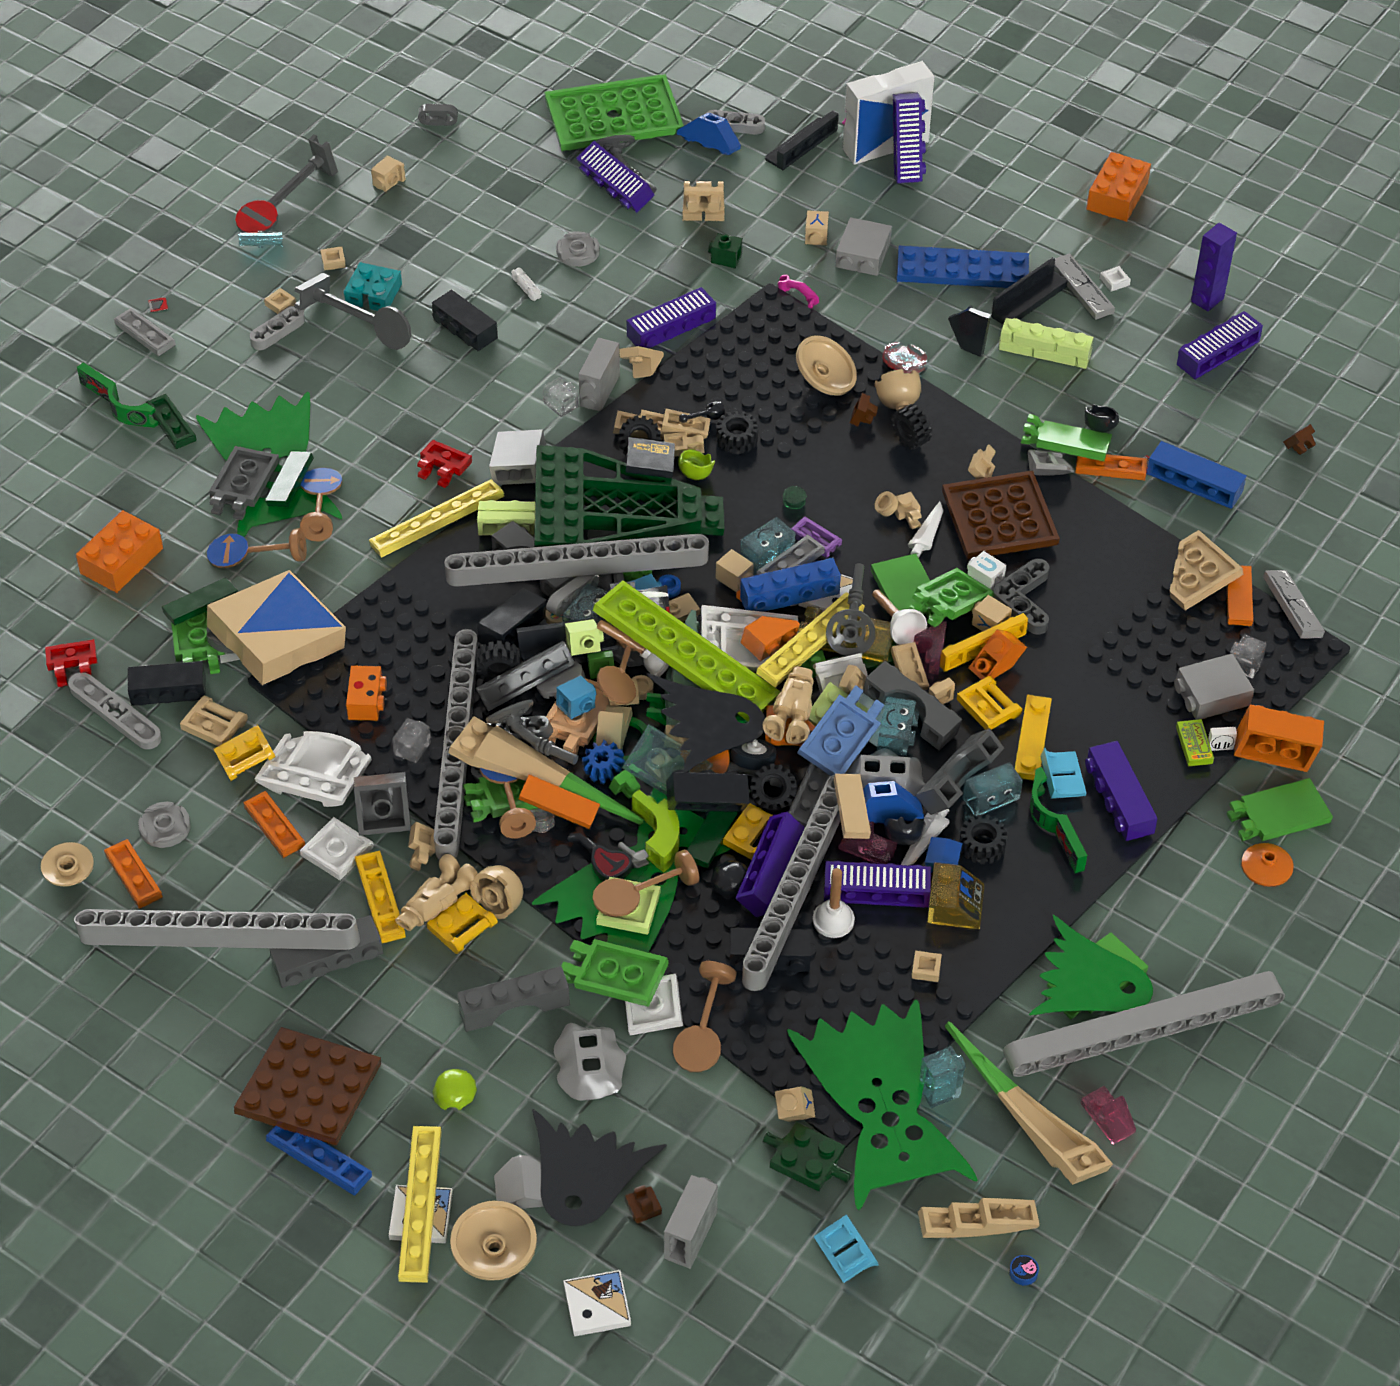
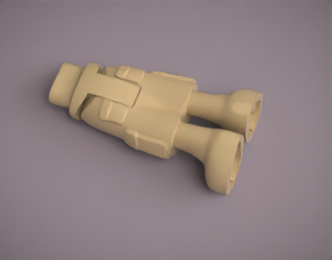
[762,666,813,744]
[395,854,478,931]

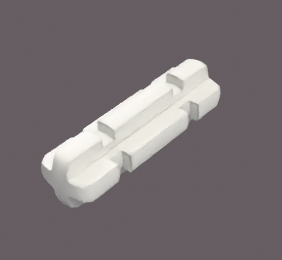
[511,268,541,301]

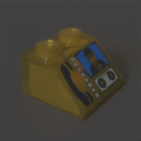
[927,862,984,929]

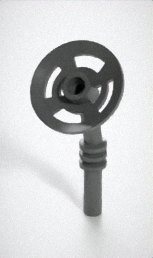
[595,135,657,193]
[826,563,876,656]
[486,700,578,765]

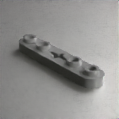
[68,673,162,749]

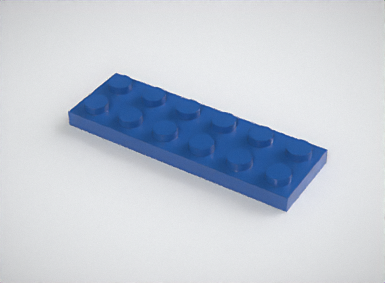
[897,246,1029,288]

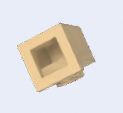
[371,155,405,192]

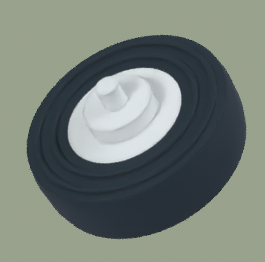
[730,739,776,770]

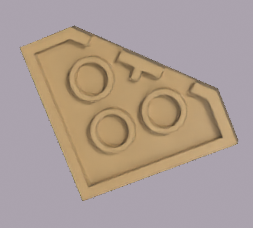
[1170,530,1244,610]

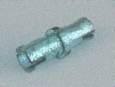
[238,230,283,248]

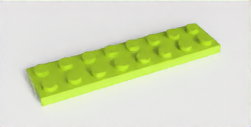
[592,580,780,722]

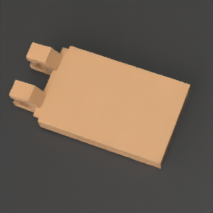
[546,678,609,755]

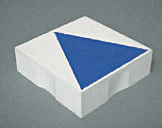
[843,61,934,165]

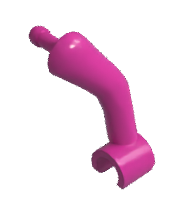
[778,274,819,309]

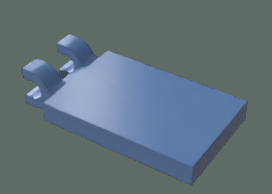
[797,685,884,776]

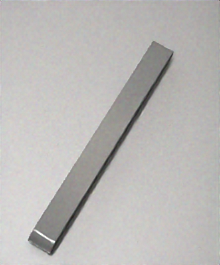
[444,534,709,586]
[434,629,478,859]
[742,775,840,991]
[74,909,360,950]
[1003,971,1285,1077]

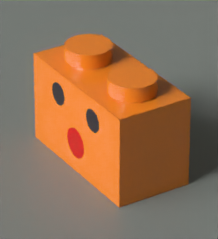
[346,666,387,721]

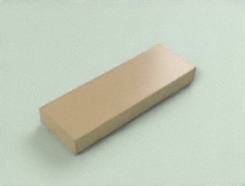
[834,774,871,839]

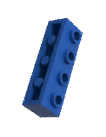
[1147,441,1247,509]
[740,558,841,612]

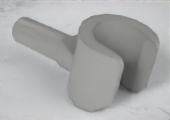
[618,842,649,868]

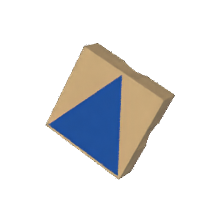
[207,570,346,685]

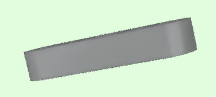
[707,110,765,134]
[250,306,305,350]
[546,575,599,616]

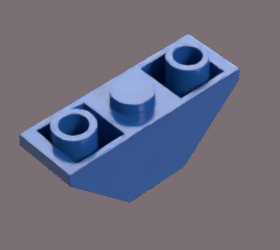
[677,113,741,155]
[863,781,924,823]

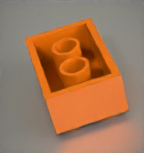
[1086,152,1151,222]
[76,510,163,593]
[1234,704,1324,772]

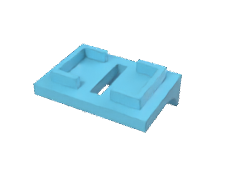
[1040,748,1087,799]
[813,1214,879,1283]

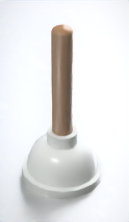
[872,590,927,645]
[597,620,669,677]
[813,868,855,938]

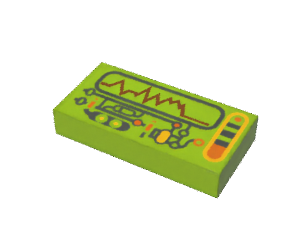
[1176,719,1214,766]

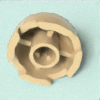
[875,369,921,411]
[470,865,523,919]

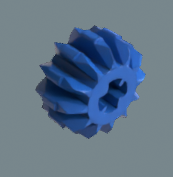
[582,740,626,785]

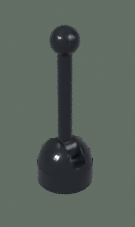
[679,401,725,423]

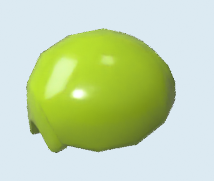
[678,449,715,480]
[432,1069,477,1110]

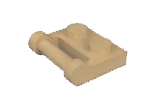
[180,695,248,746]

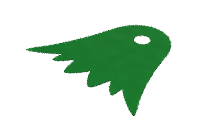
[1029,914,1153,1016]

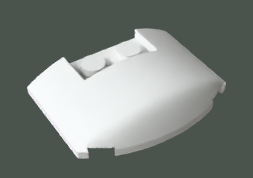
[701,605,798,672]
[255,731,372,807]

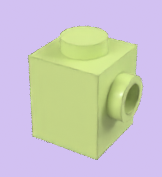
[565,619,604,656]

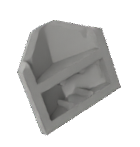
[1028,450,1074,475]
[494,1155,543,1209]

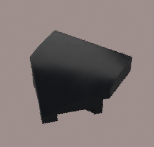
[948,305,991,357]

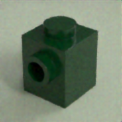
[708,233,743,268]

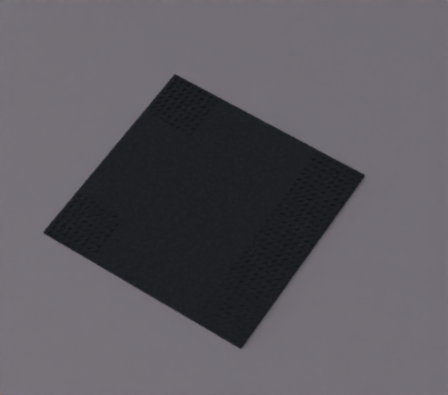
[248,284,1350,1148]

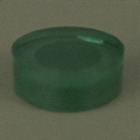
[783,486,806,509]

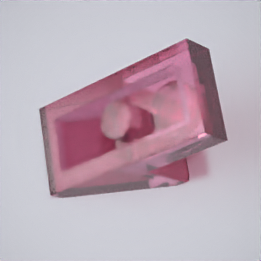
[914,621,947,674]
[838,822,897,864]
[1081,1086,1136,1145]

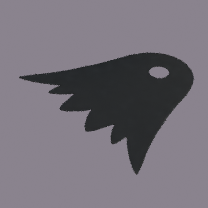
[646,673,765,773]
[532,1109,667,1226]

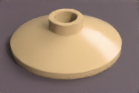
[41,842,94,886]

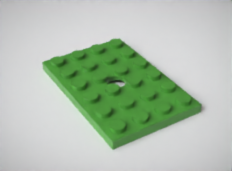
[545,74,684,151]

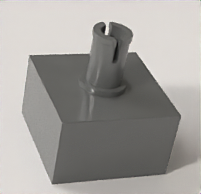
[354,772,411,836]

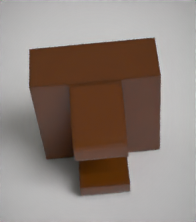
[850,393,878,426]
[1283,424,1316,455]
[625,1185,662,1224]

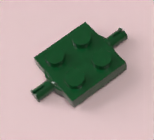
[763,1122,852,1192]

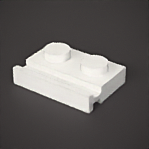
[813,653,868,694]

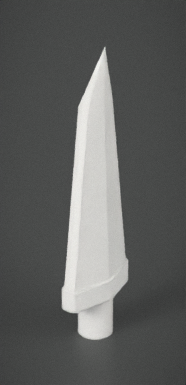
[908,501,943,558]
[901,809,950,866]

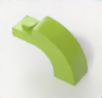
[632,789,679,873]

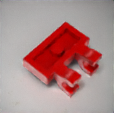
[417,440,472,488]
[45,639,98,687]

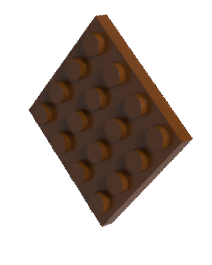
[942,470,1060,559]
[234,1027,381,1146]

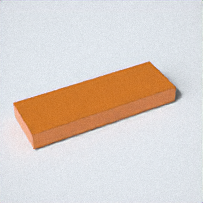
[1076,454,1147,481]
[1226,566,1253,626]
[519,775,600,829]
[243,791,305,858]
[104,839,163,909]

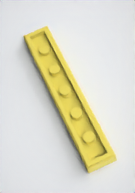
[369,479,504,558]
[756,592,865,687]
[398,1126,441,1283]

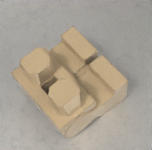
[683,181,724,221]

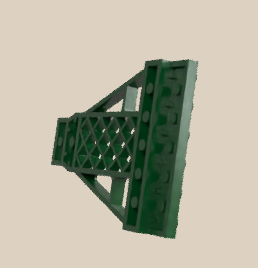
[534,445,725,547]

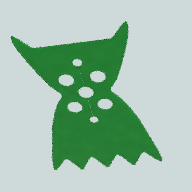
[196,391,342,537]
[532,782,731,952]
[787,999,978,1210]

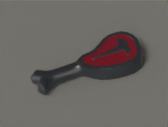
[567,825,633,882]

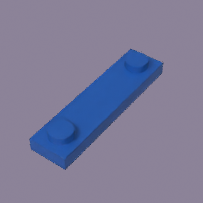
[266,1126,372,1196]

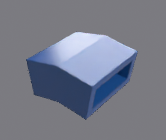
[925,837,963,878]

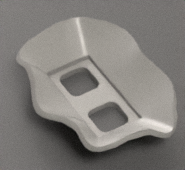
[845,748,925,797]
[554,1023,626,1101]

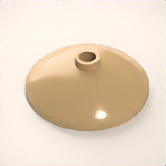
[796,336,857,396]
[450,1201,537,1281]

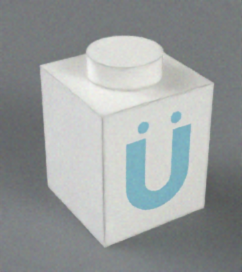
[967,551,1006,590]

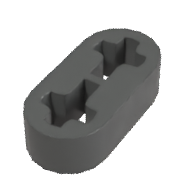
[418,104,458,126]

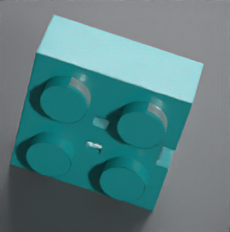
[344,262,402,311]

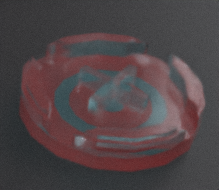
[882,342,927,374]

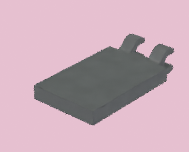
[209,446,279,520]

